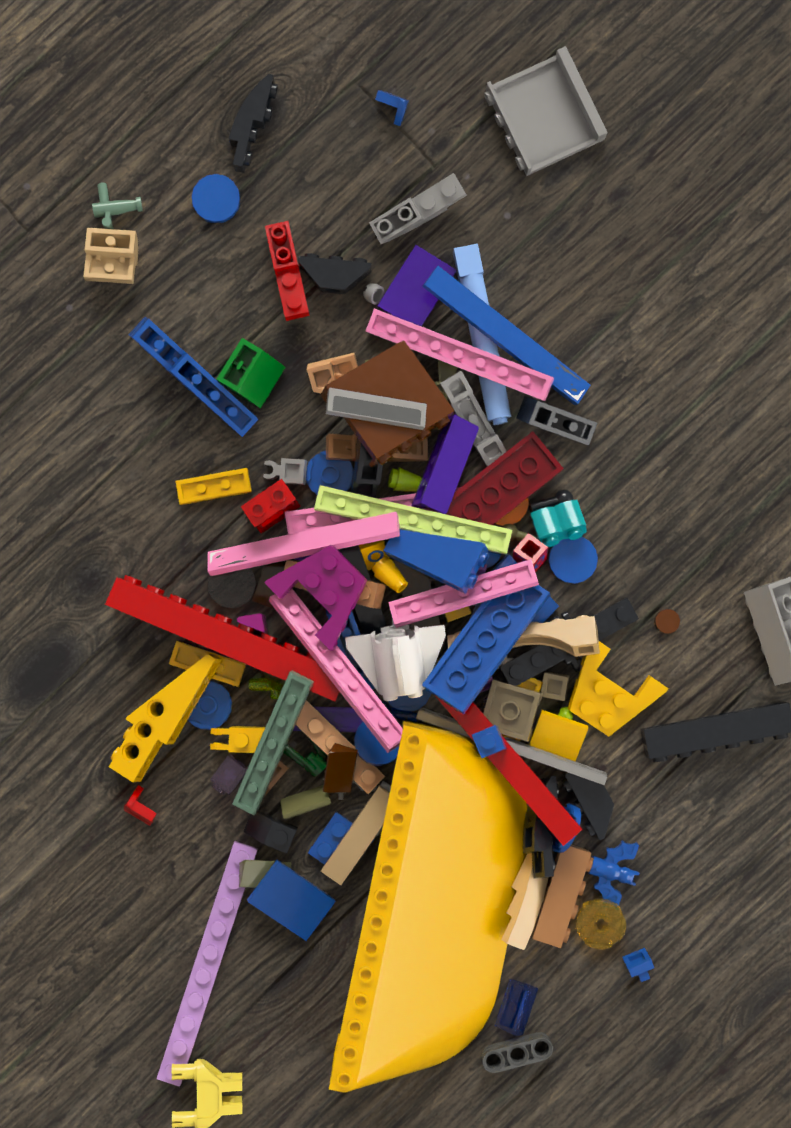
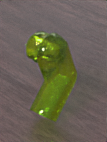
[249,678,283,699]

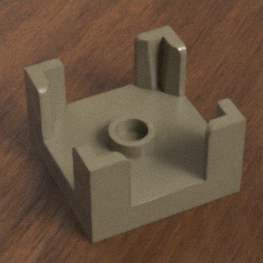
[483,680,543,741]

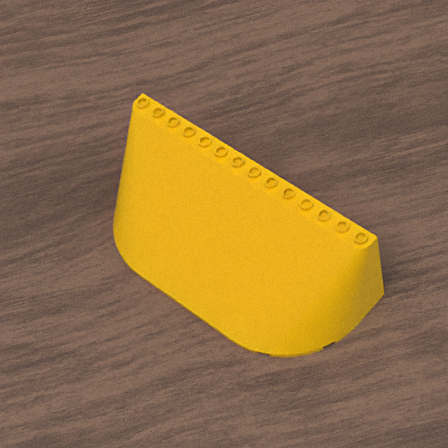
[329,720,527,1092]

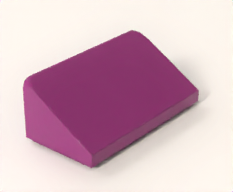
[237,613,268,633]

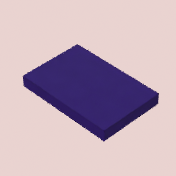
[377,245,457,327]

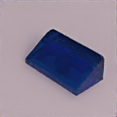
[495,979,538,1036]

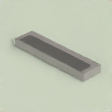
[326,388,427,430]

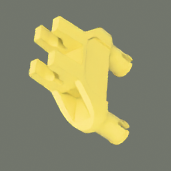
[172,1059,242,1128]

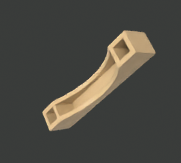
[447,615,600,657]

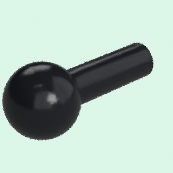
[529,490,573,513]

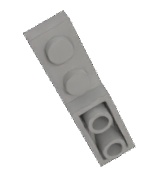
[369,173,467,244]

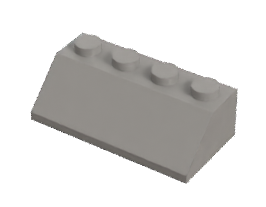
[744,576,791,686]

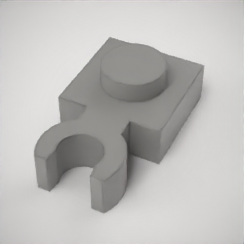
[263,458,307,485]

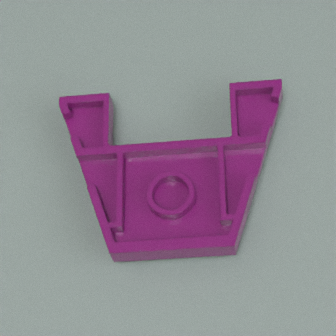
[264,545,367,651]

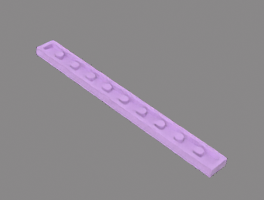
[157,841,258,1087]

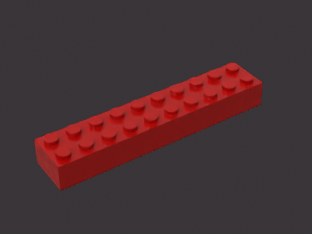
[105,575,340,702]

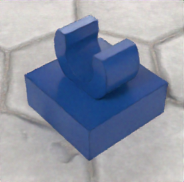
[622,948,654,982]

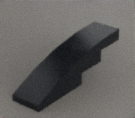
[337,545,387,635]

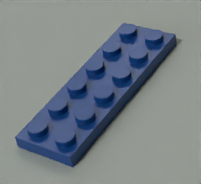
[422,585,550,715]

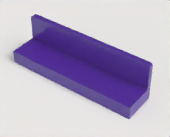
[411,414,479,514]

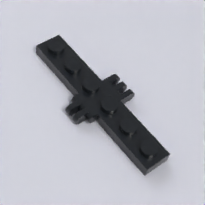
[499,598,639,686]

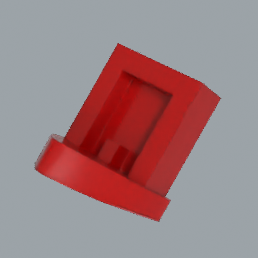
[124,785,157,826]

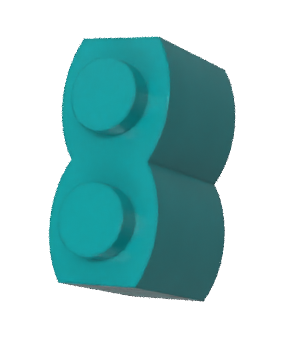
[530,500,587,547]

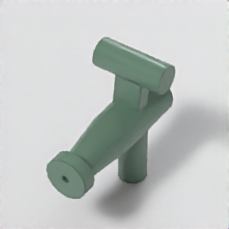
[92,183,143,229]

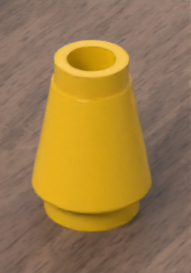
[372,557,408,593]

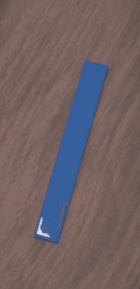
[422,266,591,405]

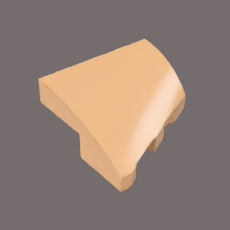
[307,352,358,394]

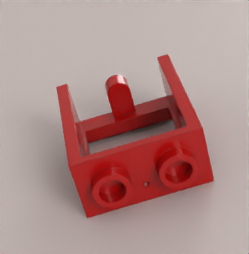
[241,479,301,534]

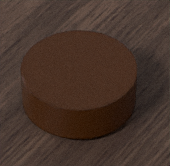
[654,609,680,634]

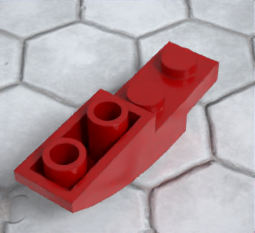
[265,221,310,321]

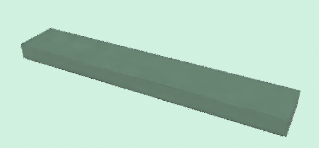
[232,670,314,815]

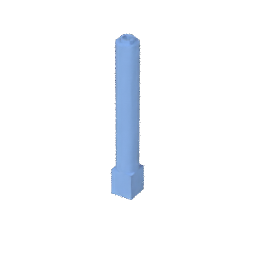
[453,244,512,425]

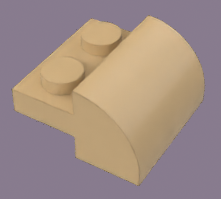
[83,228,138,284]

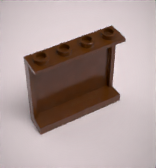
[321,340,454,467]

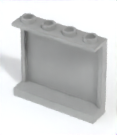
[484,46,608,176]

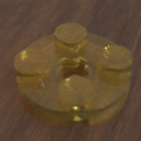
[576,899,626,950]

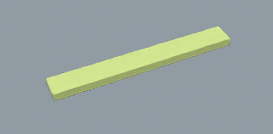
[314,485,512,555]

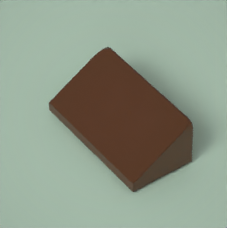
[323,743,358,793]

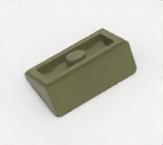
[280,785,332,820]
[239,860,291,888]

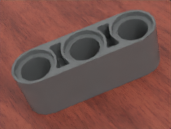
[481,1032,553,1073]

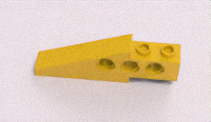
[109,654,223,782]

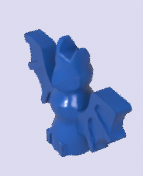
[588,841,640,909]

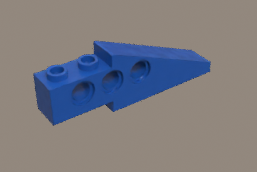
[128,317,258,437]

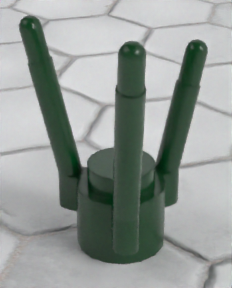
[283,738,327,777]

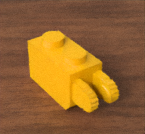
[210,726,265,753]

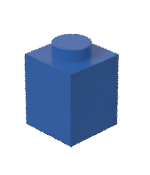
[472,725,507,758]

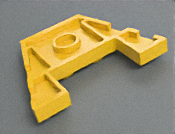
[568,641,669,737]

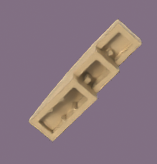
[321,785,390,885]
[501,851,553,950]

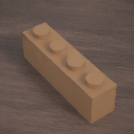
[531,844,593,948]

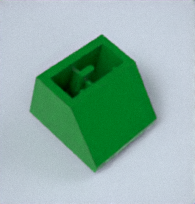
[216,338,286,409]

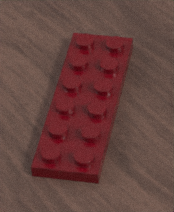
[432,431,564,525]

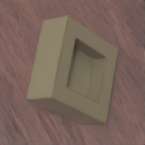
[541,671,570,701]

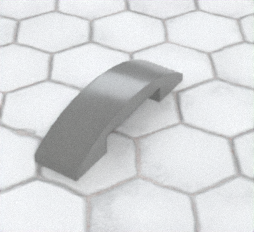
[440,371,507,467]

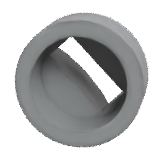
[363,283,384,305]

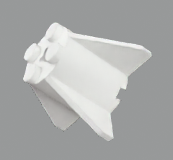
[345,619,446,701]

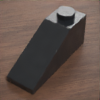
[516,396,598,446]

